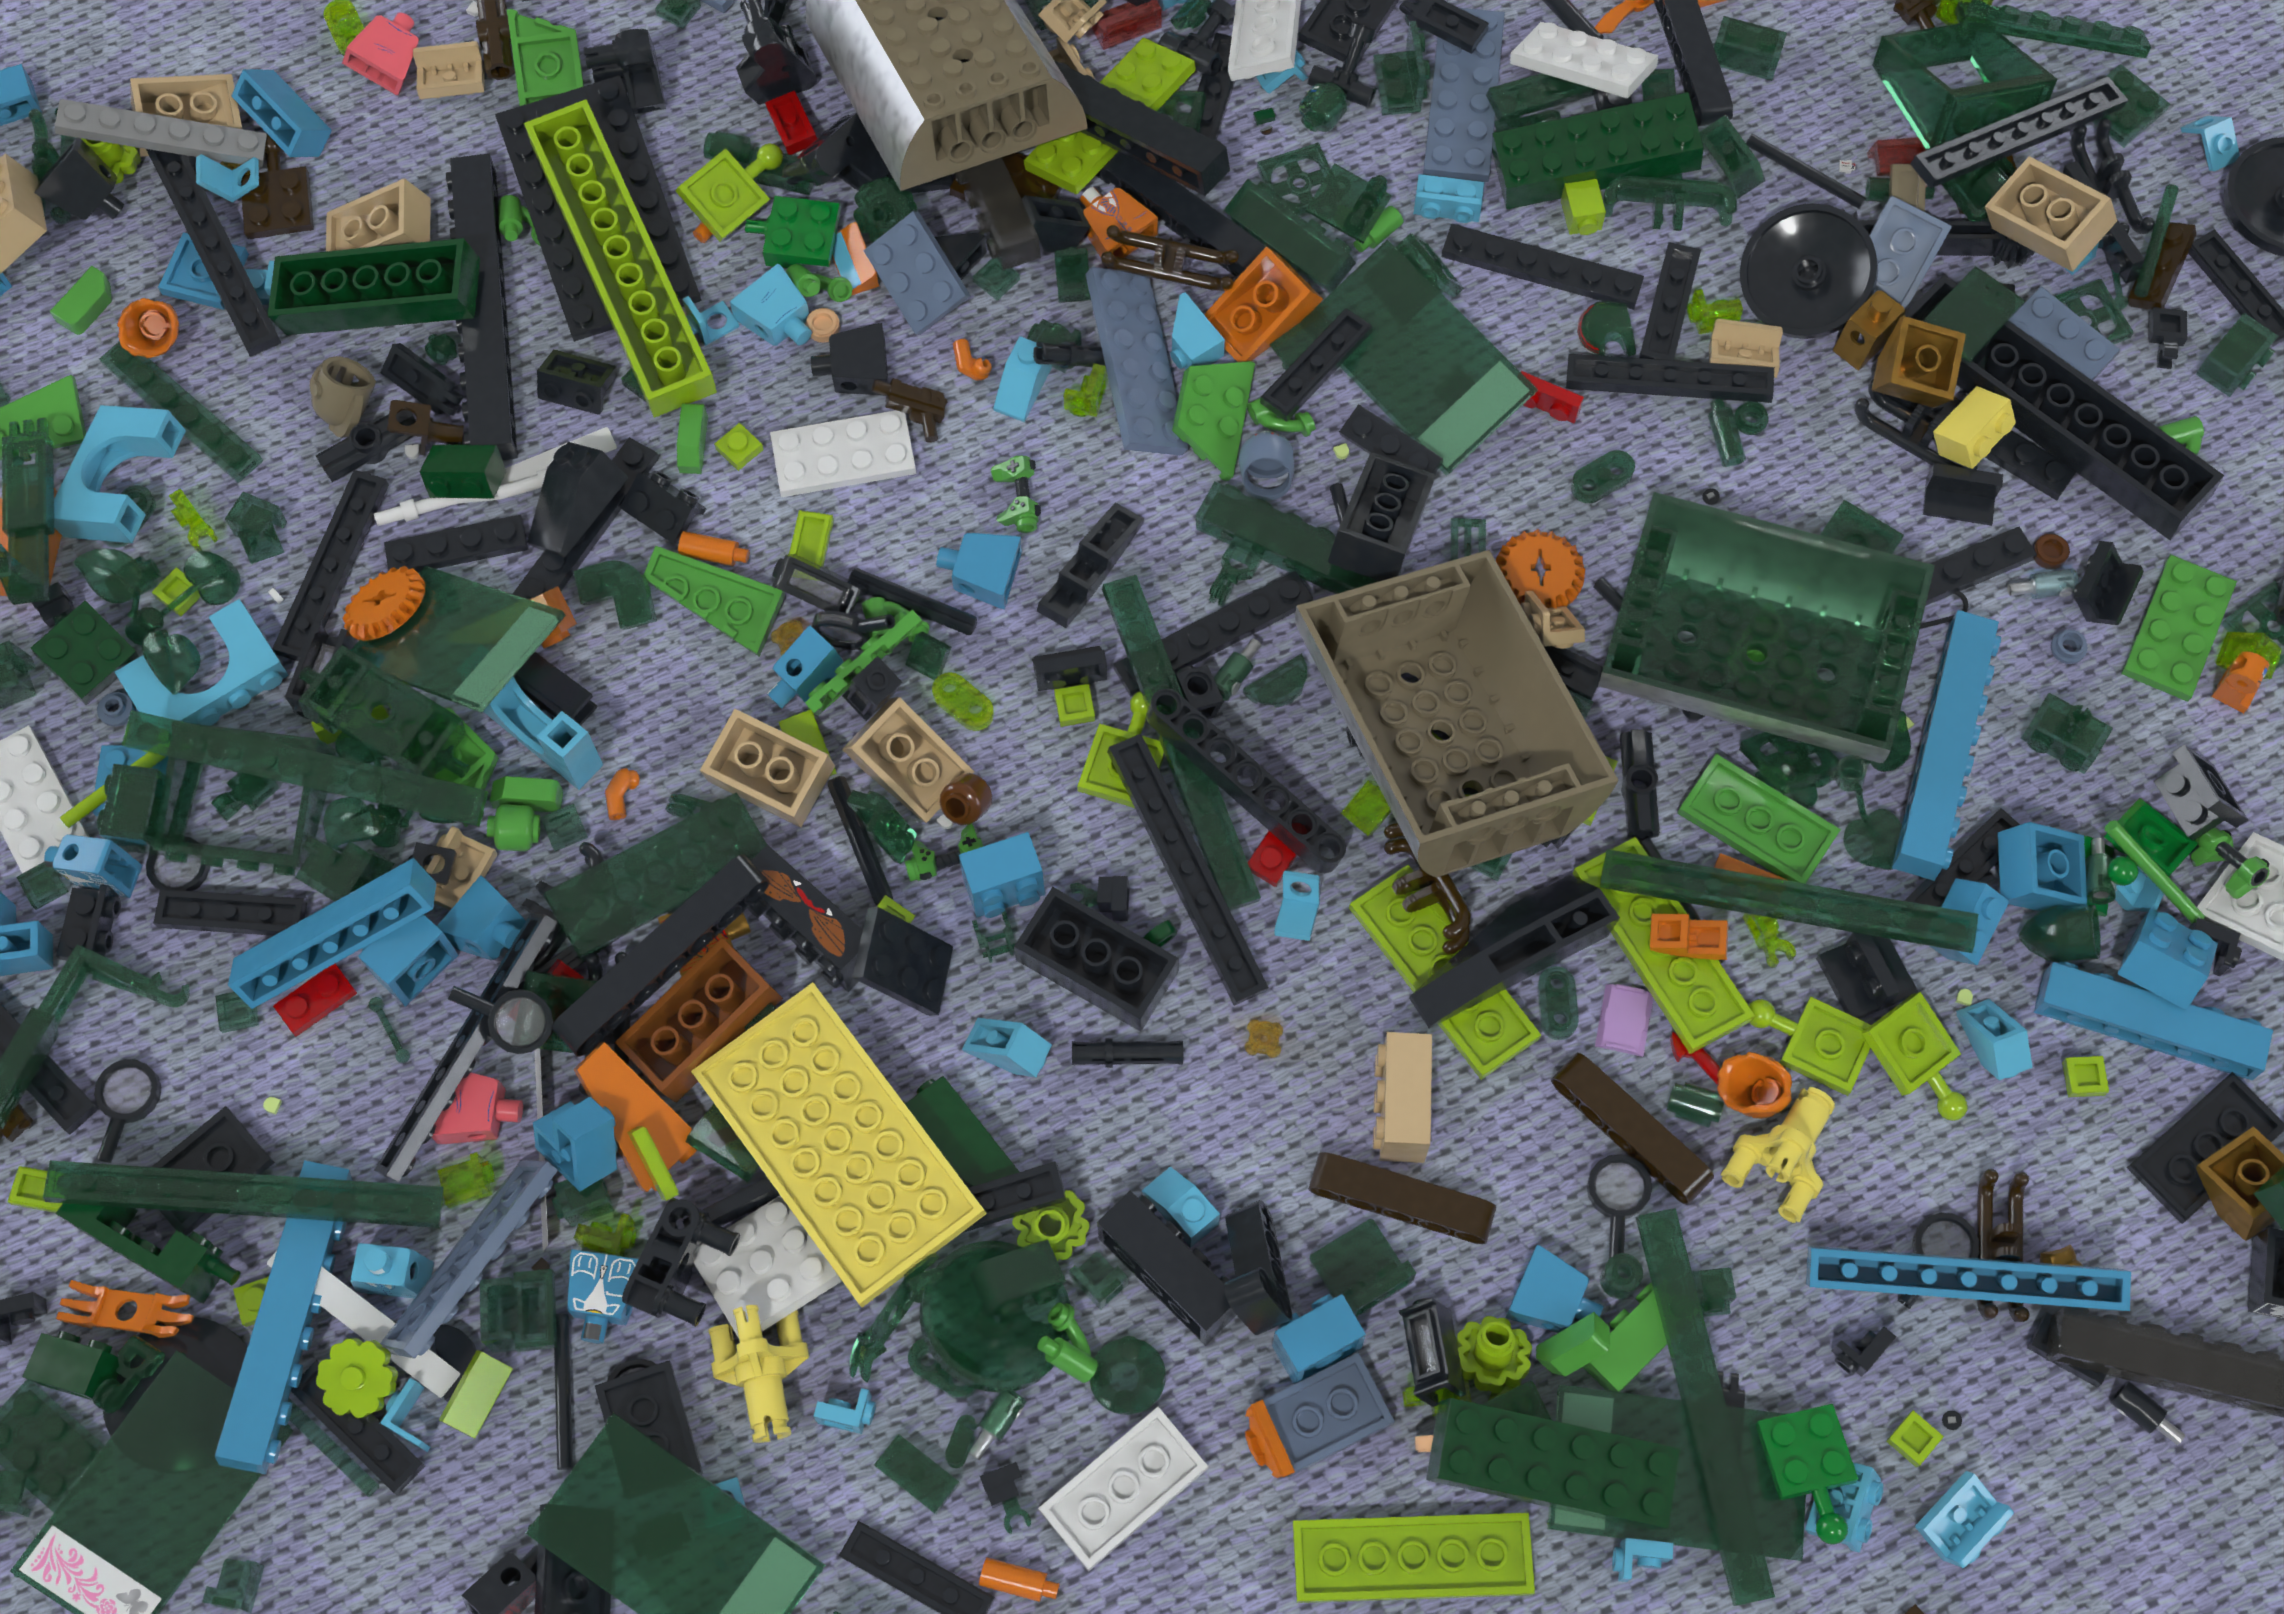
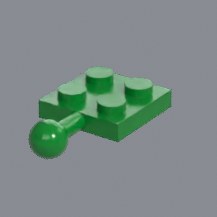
[2104,798,2199,886]
[1756,1404,1858,1545]

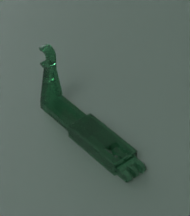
[0,418,54,605]
[0,945,190,1129]

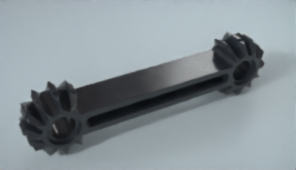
[1841,208,2035,269]

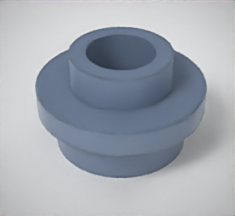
[2051,630,2088,664]
[97,692,134,726]

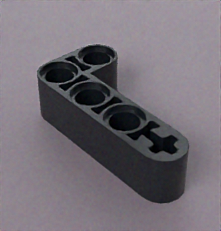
[1224,1200,1293,1335]

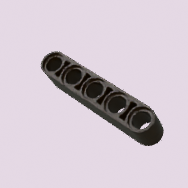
[1551,1052,1714,1205]
[1308,1152,1497,1244]

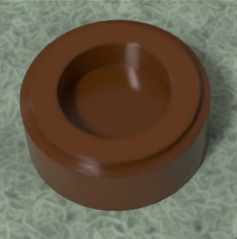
[2033,534,2070,570]

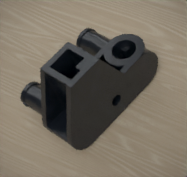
[736,0,817,105]
[583,29,666,114]
[782,113,890,191]
[622,1198,740,1327]

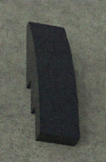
[1037,502,1144,628]

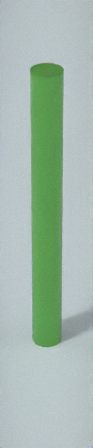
[2105,820,2205,923]

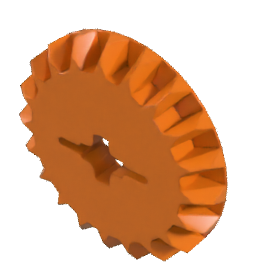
[1496,529,1586,608]
[342,566,425,641]

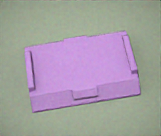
[1595,984,1653,1057]

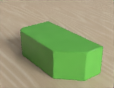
[50,266,112,335]
[677,403,708,474]
[490,776,564,813]
[1536,1312,1610,1377]

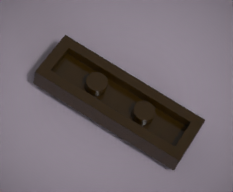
[2128,221,2197,310]

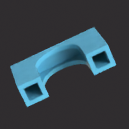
[45,405,186,543]
[115,599,289,743]
[458,647,603,790]

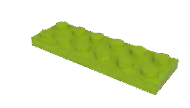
[1024,37,1196,195]
[1572,837,1755,1054]
[1349,865,1541,1080]
[1292,1513,1535,1603]

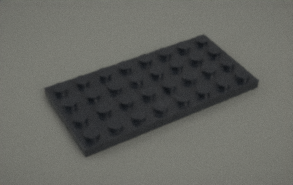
[495,75,702,342]

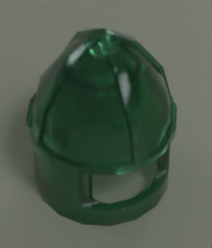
[2019,905,2101,962]

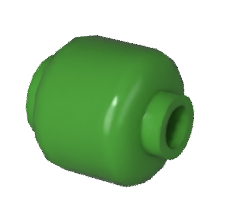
[487,804,540,851]

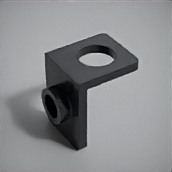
[408,842,457,885]

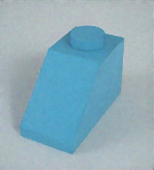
[1170,292,1225,370]
[993,336,1052,422]
[1956,999,2033,1080]
[962,1018,1052,1077]
[1142,1167,1220,1248]

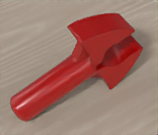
[1670,1032,1721,1085]

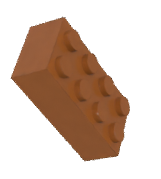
[615,937,783,1103]

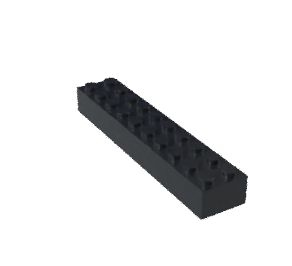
[1903,275,2224,541]

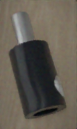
[2110,1381,2186,1445]

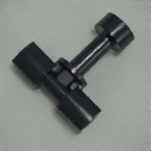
[1158,0,1235,77]
[1307,21,1377,107]

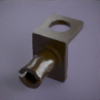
[387,400,464,455]

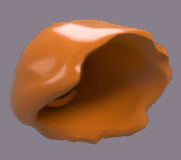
[117,298,179,358]
[1717,1052,1792,1119]

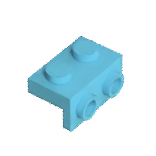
[1915,1471,2014,1568]

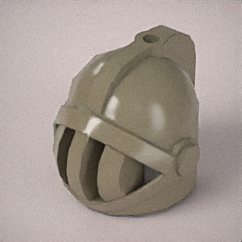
[310,356,376,438]

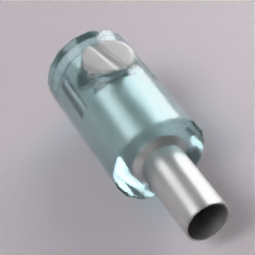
[2007,568,2079,599]

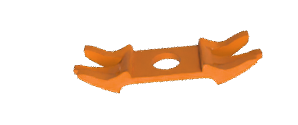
[56,1280,194,1338]

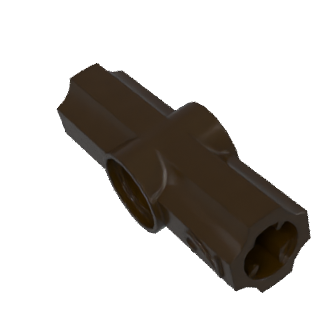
[476,0,515,80]

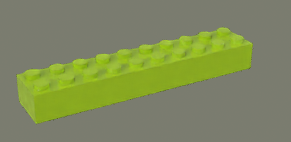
[524,99,717,418]

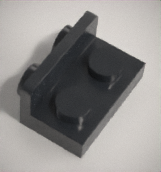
[537,349,617,415]
[56,884,121,964]

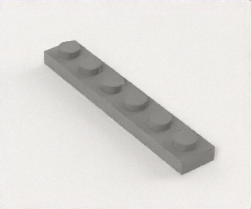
[55,99,267,168]

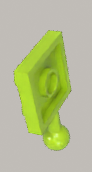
[675,143,783,242]
[1077,691,1167,808]
[1861,992,1968,1121]
[1748,996,1871,1096]

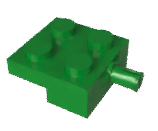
[745,196,841,268]

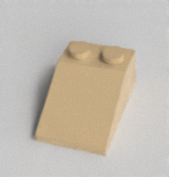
[130,74,242,157]
[326,178,431,251]
[842,697,975,823]

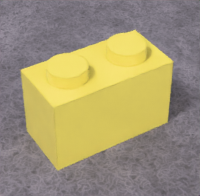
[1933,386,2016,469]

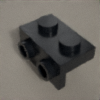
[620,471,707,544]
[2074,541,2144,625]
[1032,646,1107,691]

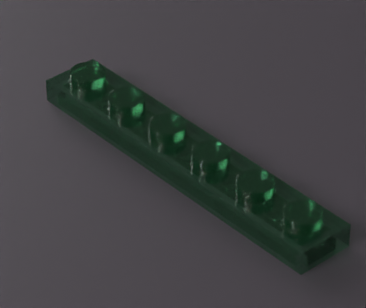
[1955,0,2151,58]
[99,341,263,483]

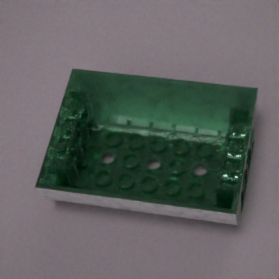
[1598,492,1935,763]

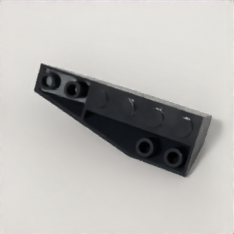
[1409,875,1620,1028]

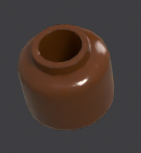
[939,773,993,825]

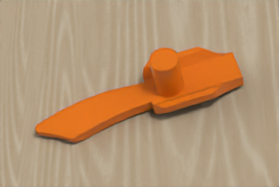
[1595,0,1654,34]

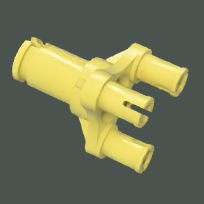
[1721,1087,1835,1223]
[708,1305,809,1443]

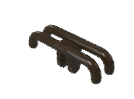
[1101,225,1239,291]
[1384,823,1471,955]
[1977,1169,2030,1322]

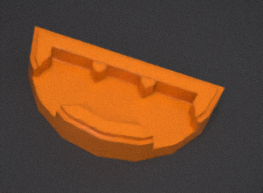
[1245,1399,1295,1478]

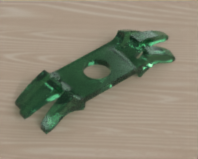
[849,1253,945,1383]

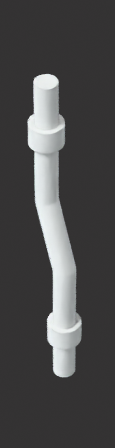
[374,469,547,526]

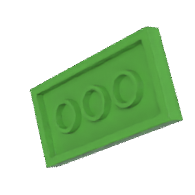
[2121,554,2237,702]
[1677,754,1841,890]

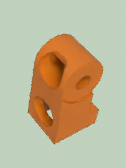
[2211,651,2270,714]

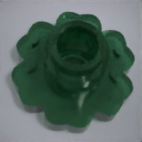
[853,176,917,243]

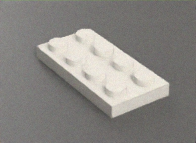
[1228,0,1301,81]
[1510,22,1658,98]
[770,410,916,497]
[0,725,90,877]
[1038,1407,1208,1571]

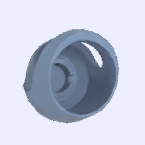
[1239,431,1295,501]

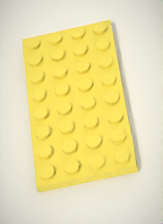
[691,982,986,1307]

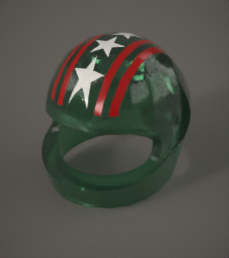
[1577,300,1636,357]

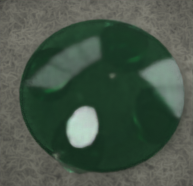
[1089,1336,1166,1415]

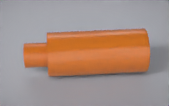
[678,531,750,566]
[979,1557,1060,1602]

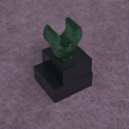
[29,582,75,628]
[1070,876,1130,921]
[980,1462,1031,1535]

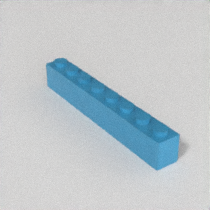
[1892,610,2001,881]
[215,1160,357,1474]
[1806,1246,2131,1311]

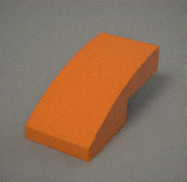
[1650,914,1729,960]

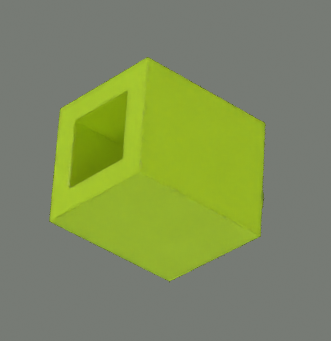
[1561,179,1606,235]

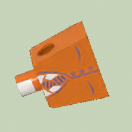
[1080,187,1158,269]

